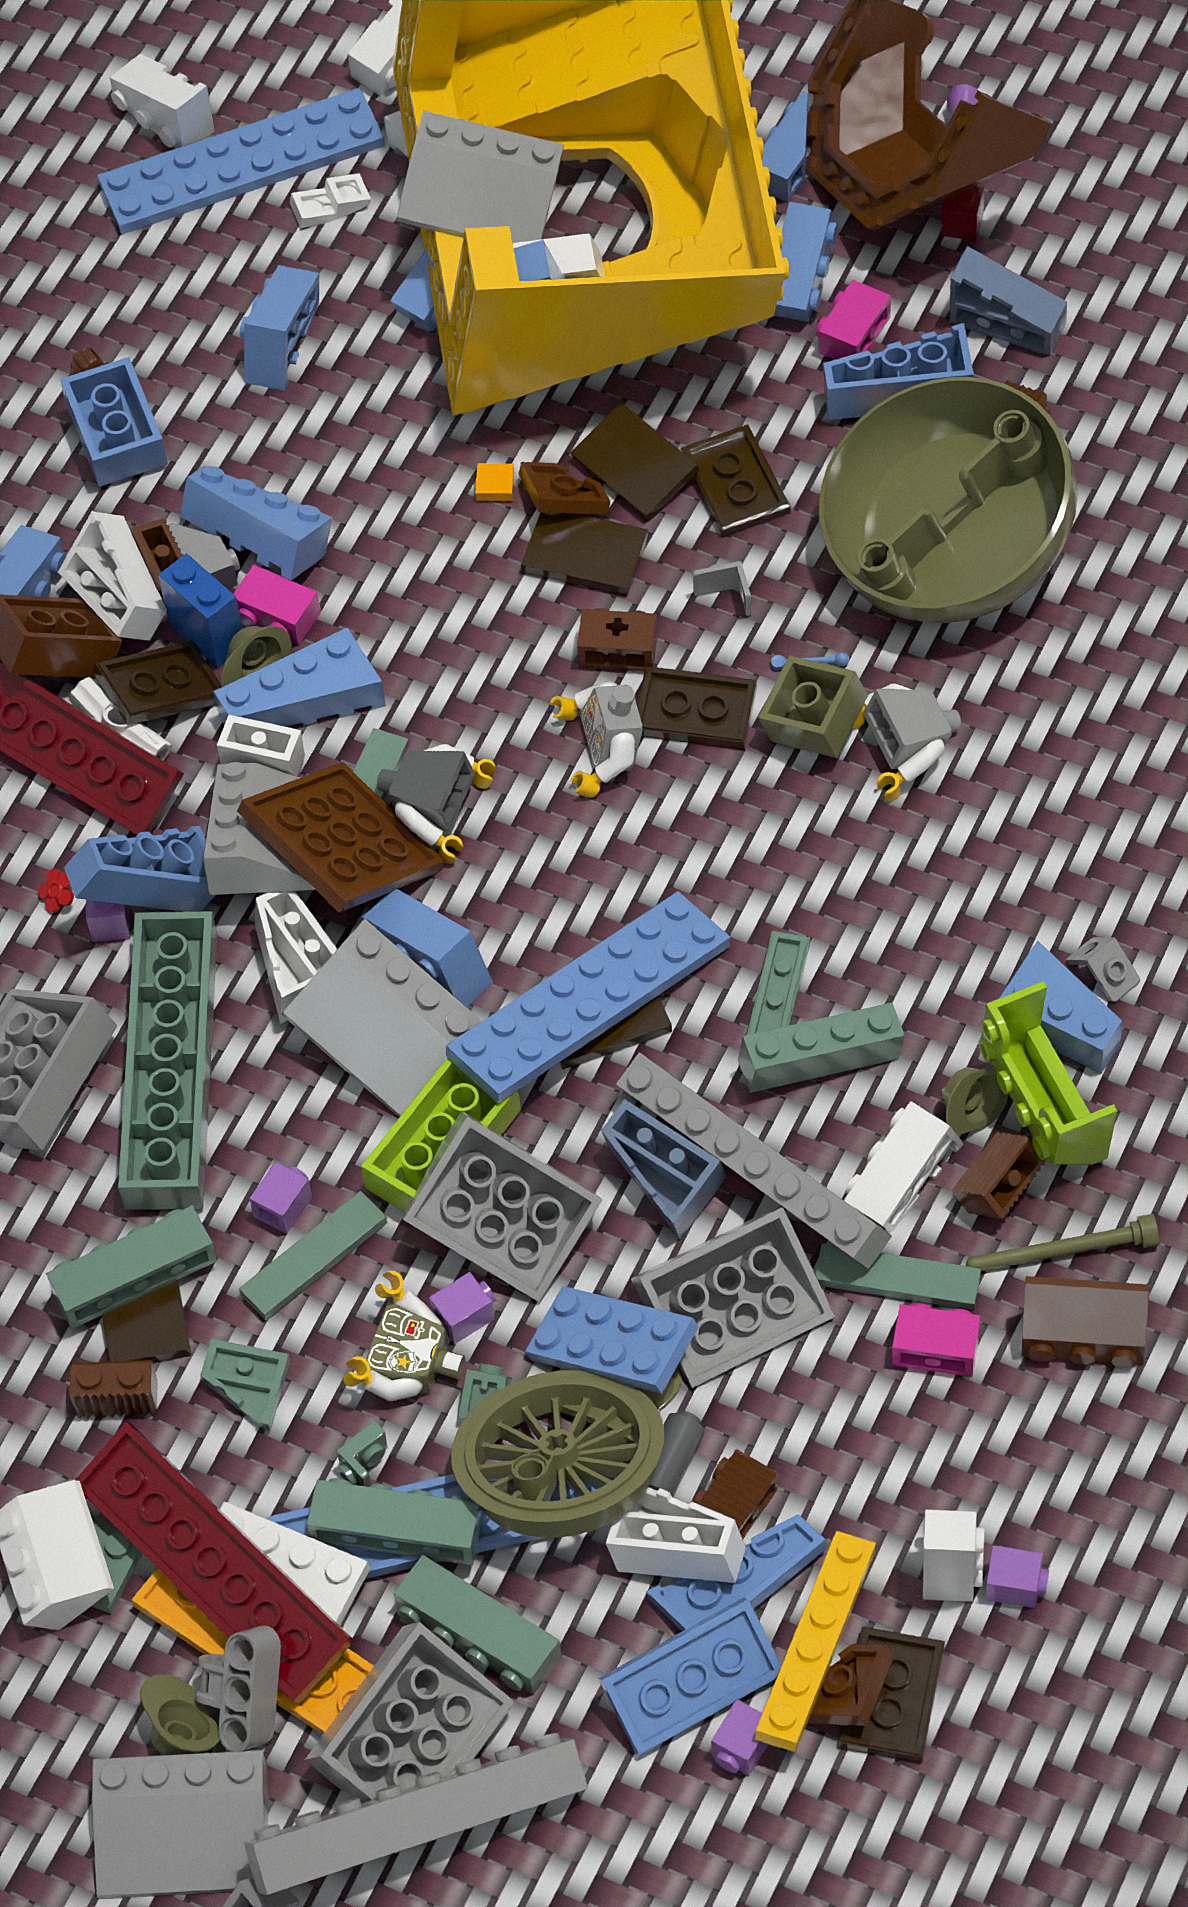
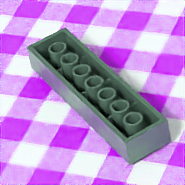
[118,911,217,1210]

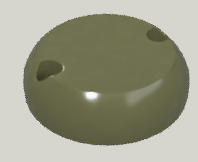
[819,377,1078,623]

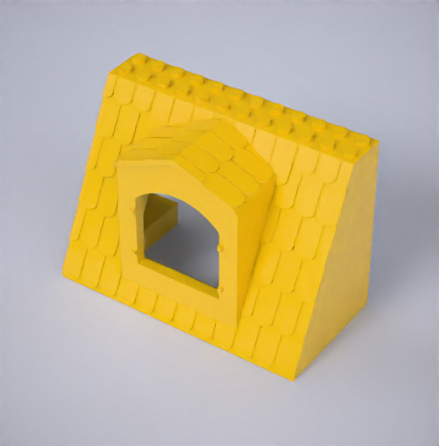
[392,0,789,416]

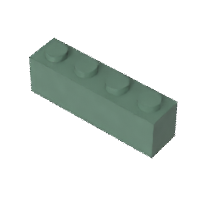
[738,1002,905,1093]
[46,1205,217,1329]
[307,1478,482,1565]
[393,1555,562,1695]

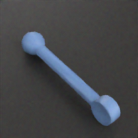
[771,652,850,671]

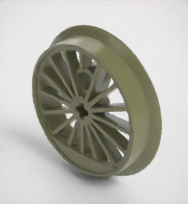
[451,1370,665,1538]

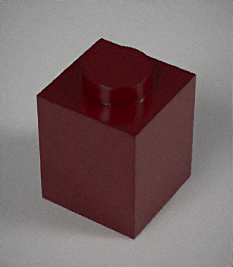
[941,186,984,241]

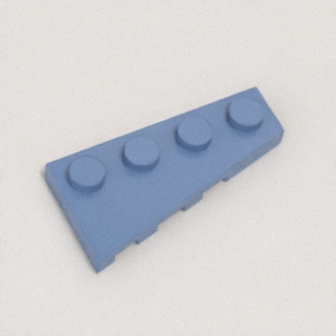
[646,1514,827,1631]

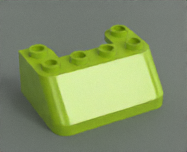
[978,981,1117,1165]

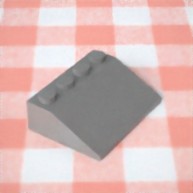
[396,110,564,243]
[203,762,316,895]
[281,919,482,1117]
[0,989,117,1151]
[402,1111,603,1302]
[631,1207,835,1388]
[305,1622,514,1803]
[92,1750,268,1899]

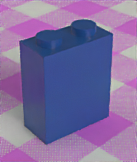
[158,553,242,669]

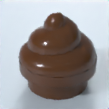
[69,346,105,376]

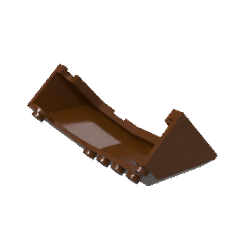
[806,0,1052,231]

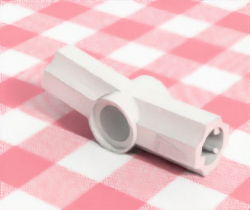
[69,677,171,760]

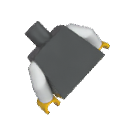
[377,744,496,864]

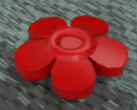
[38,868,74,913]

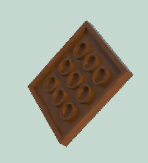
[237,762,445,913]

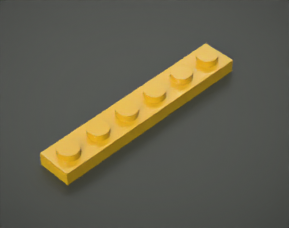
[755,1531,876,1752]

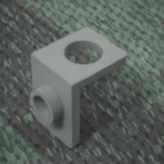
[692,561,752,616]
[1066,937,1140,1002]

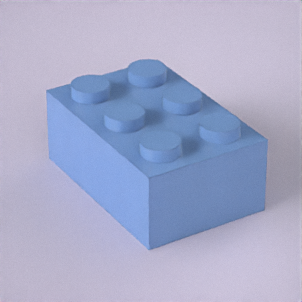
[60,357,168,487]

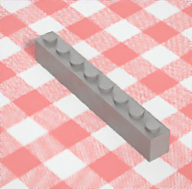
[616,1052,892,1268]
[243,1733,588,1895]

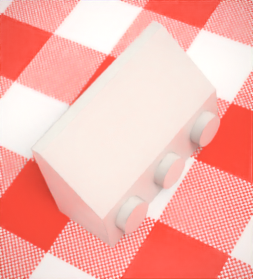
[0,1480,114,1630]

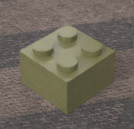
[758,655,868,758]

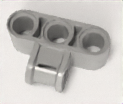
[196,1626,281,1752]

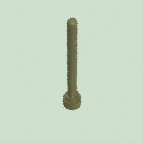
[966,1213,1160,1271]

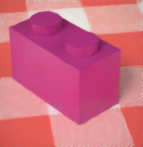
[815,280,891,360]
[233,564,321,646]
[892,1303,981,1377]

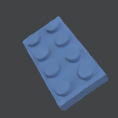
[525,1286,699,1394]
[598,1597,781,1755]

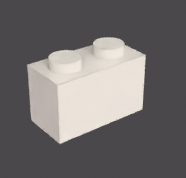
[217,715,305,776]

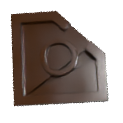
[518,462,611,516]
[807,1644,895,1726]

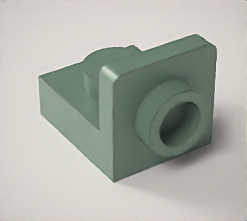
[458,1363,512,1419]
[337,1420,388,1487]

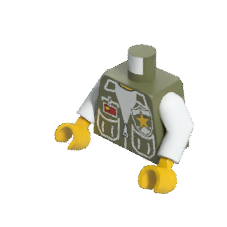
[343,1271,465,1401]

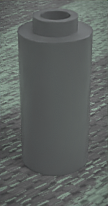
[648,1411,705,1497]

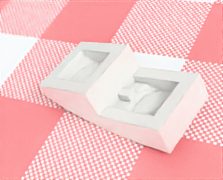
[290,174,371,228]

